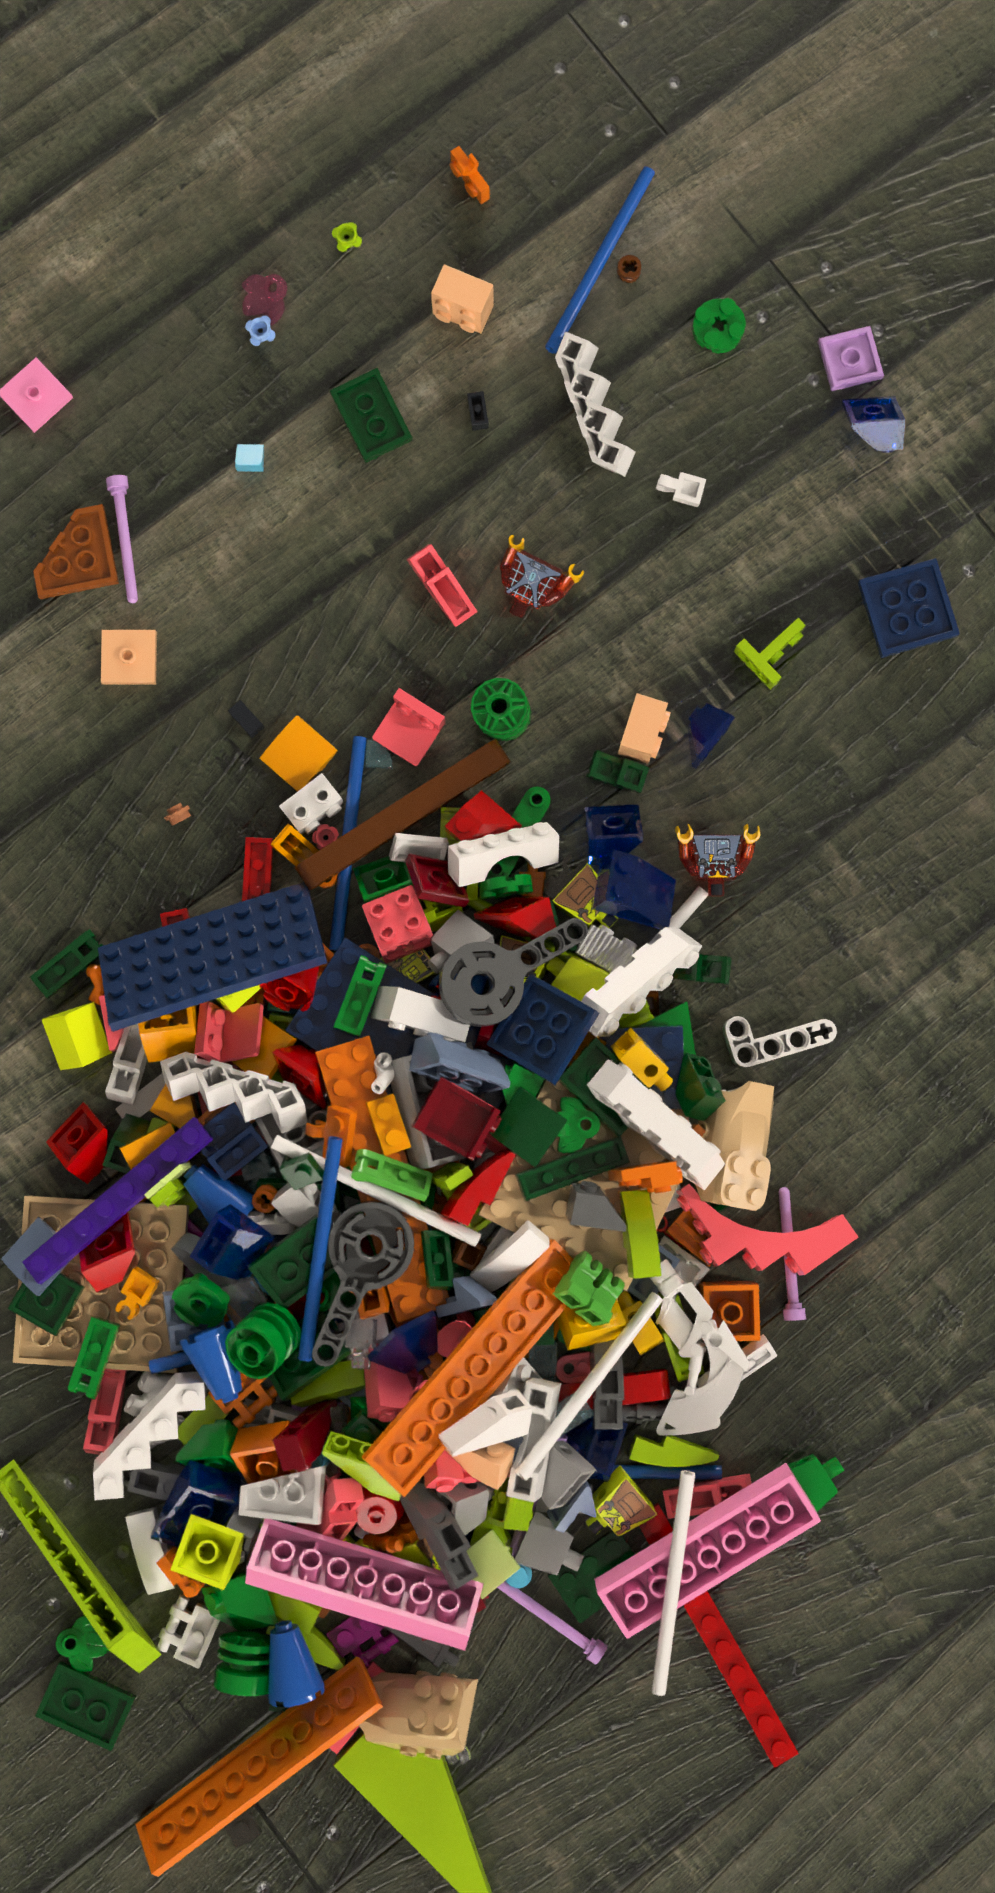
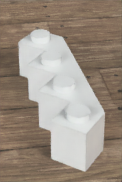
[555,332,635,477]
[581,927,702,1037]
[160,1052,308,1133]
[587,1059,725,1190]
[93,1372,205,1500]

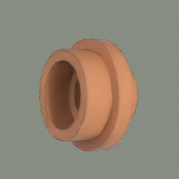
[164,803,191,826]

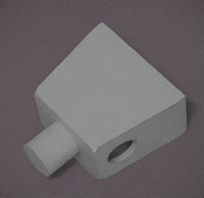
[427,910,495,974]
[542,1441,596,1510]
[437,1482,495,1535]
[515,1511,584,1575]

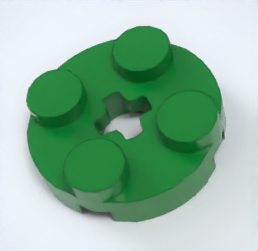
[692,298,746,353]
[478,874,533,899]
[172,1273,230,1328]

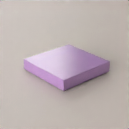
[818,326,884,391]

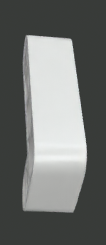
[723,1016,837,1068]

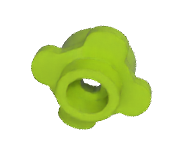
[332,222,362,252]

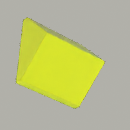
[42,1002,112,1070]
[170,1514,244,1590]

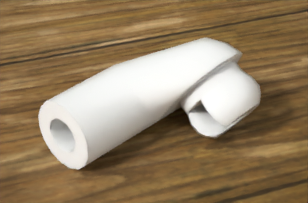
[371,1053,395,1094]

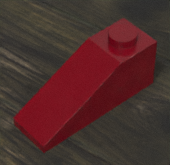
[272,1399,337,1472]

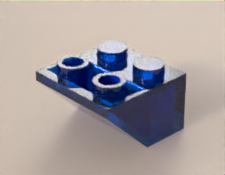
[189,1204,275,1282]
[565,1411,628,1482]

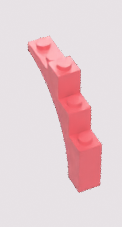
[676,1184,858,1276]
[363,1343,510,1492]

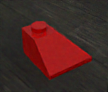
[445,790,522,842]
[474,896,556,940]
[272,1044,327,1109]
[46,1102,107,1184]
[79,1212,135,1292]

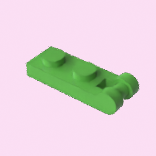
[351,1149,433,1202]

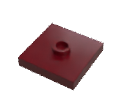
[405,854,470,907]

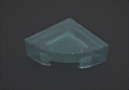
[366,740,393,769]

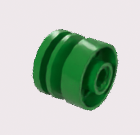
[471,678,531,742]
[225,1302,301,1379]
[213,1631,270,1696]

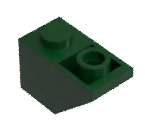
[675,1053,726,1121]
[103,1113,151,1174]

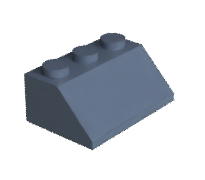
[409,1033,510,1095]

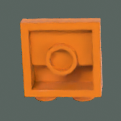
[608,1161,683,1193]

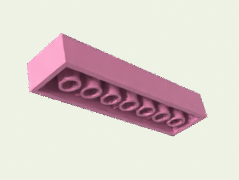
[595,1463,821,1639]
[245,1518,484,1651]

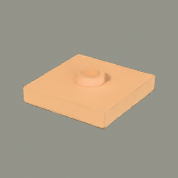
[101,630,157,685]

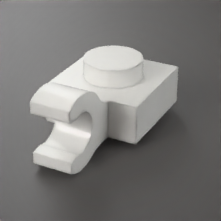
[656,472,706,507]

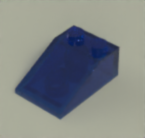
[592,849,676,930]
[150,1460,241,1548]

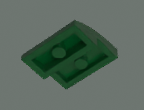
[489,1086,568,1167]
[421,1230,472,1291]

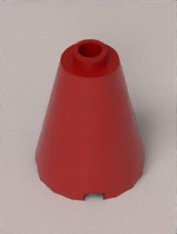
[259,966,320,1012]

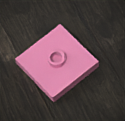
[0,358,73,433]

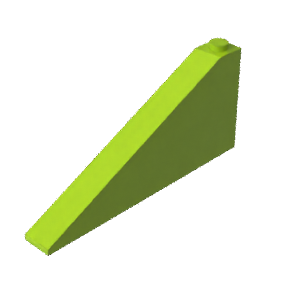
[0,1459,162,1673]
[334,1731,492,1893]

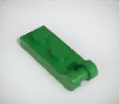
[334,955,387,1037]
[68,1316,120,1400]

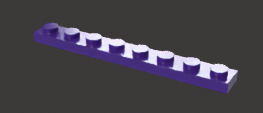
[22,1117,214,1285]

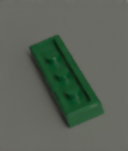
[515,1136,630,1201]

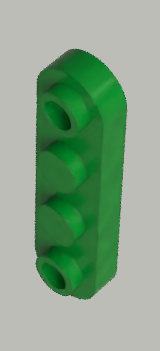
[486,787,550,879]

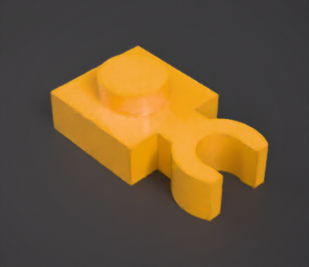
[115,1266,160,1320]

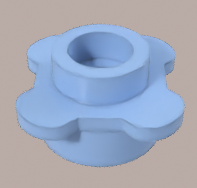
[245,316,275,346]

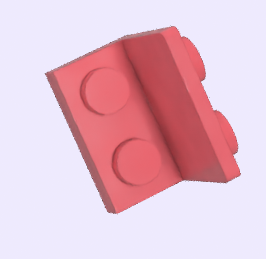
[372,688,446,767]
[362,885,433,964]
[194,1001,264,1063]

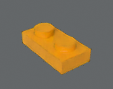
[366,1094,411,1156]

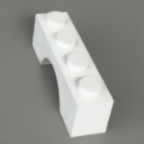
[448,822,559,887]
[506,1378,561,1502]

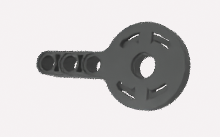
[439,918,588,1027]
[312,1201,414,1366]

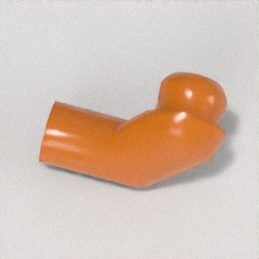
[86,964,104,1005]

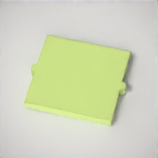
[144,1162,193,1199]
[466,1530,521,1599]

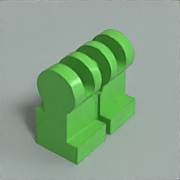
[553,1251,625,1326]

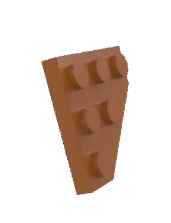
[33,504,119,599]

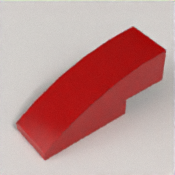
[440,1150,516,1226]

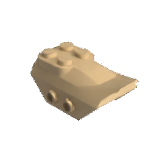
[695,1081,774,1211]
[359,1671,478,1759]

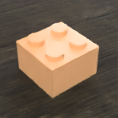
[431,265,494,334]
[617,693,671,764]

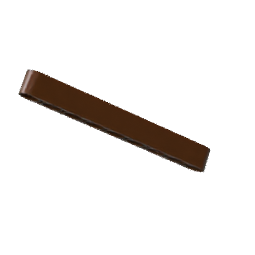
[295,739,511,891]

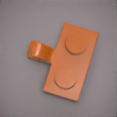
[449,146,490,204]
[305,1104,357,1168]

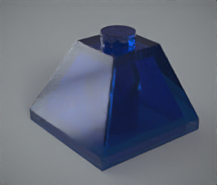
[842,396,905,453]
[688,703,735,769]
[585,804,643,866]
[367,1310,438,1374]

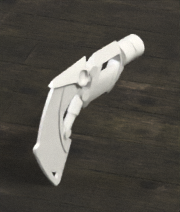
[649,1259,750,1436]

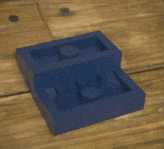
[201,1102,269,1181]

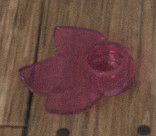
[242,274,287,326]

